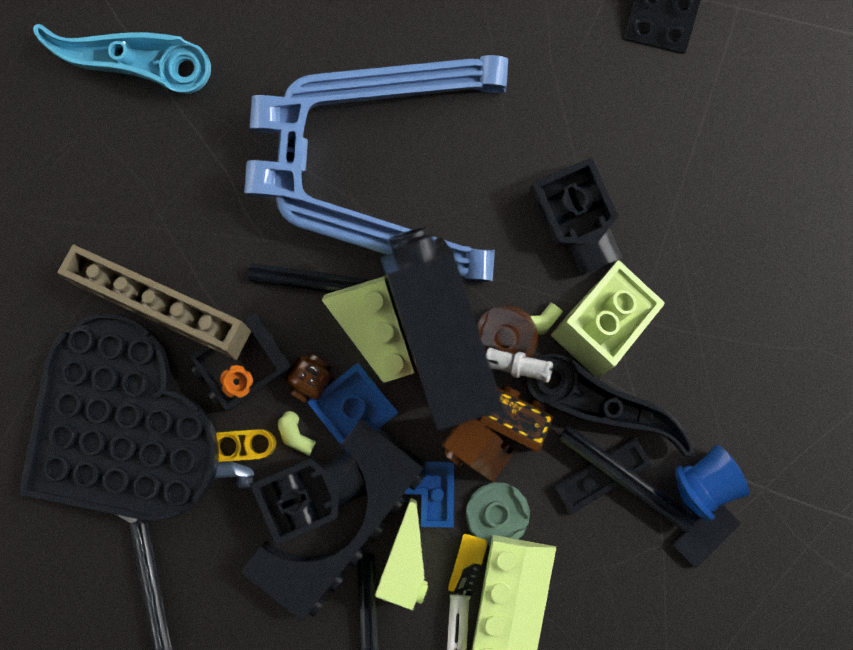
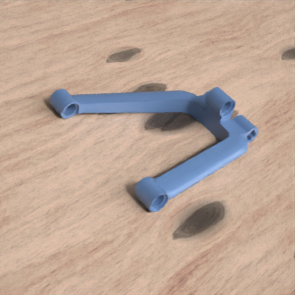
[244,55,508,282]

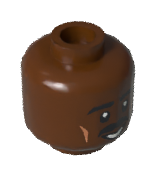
[285,353,333,403]

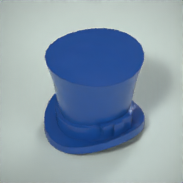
[675,445,750,522]

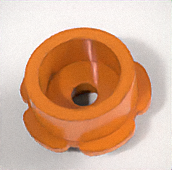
[220,365,253,398]

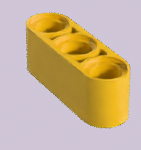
[216,429,276,462]

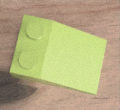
[550,260,665,378]
[375,498,428,610]

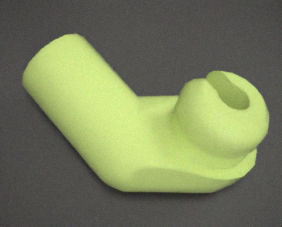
[530,302,563,335]
[278,411,316,456]

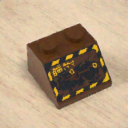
[477,384,554,452]

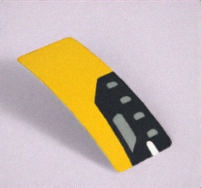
[448,534,488,597]

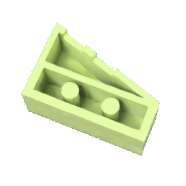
[322,276,415,383]

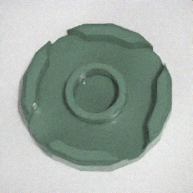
[466,482,530,546]

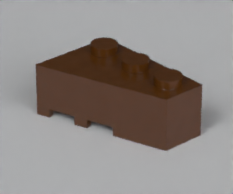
[442,419,516,482]

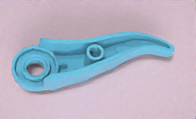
[33,24,211,94]

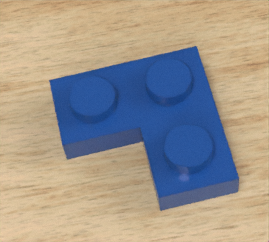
[404,461,454,527]

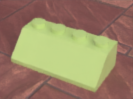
[471,535,556,650]

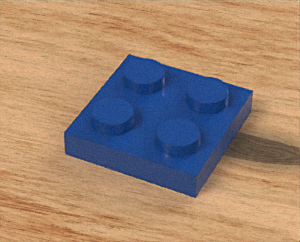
[308,363,398,453]

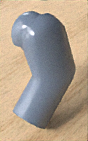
[215,461,255,488]

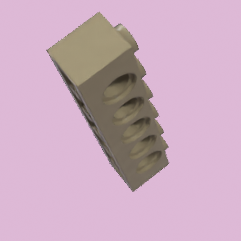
[57,244,251,360]

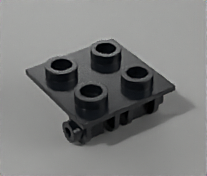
[624,0,701,53]

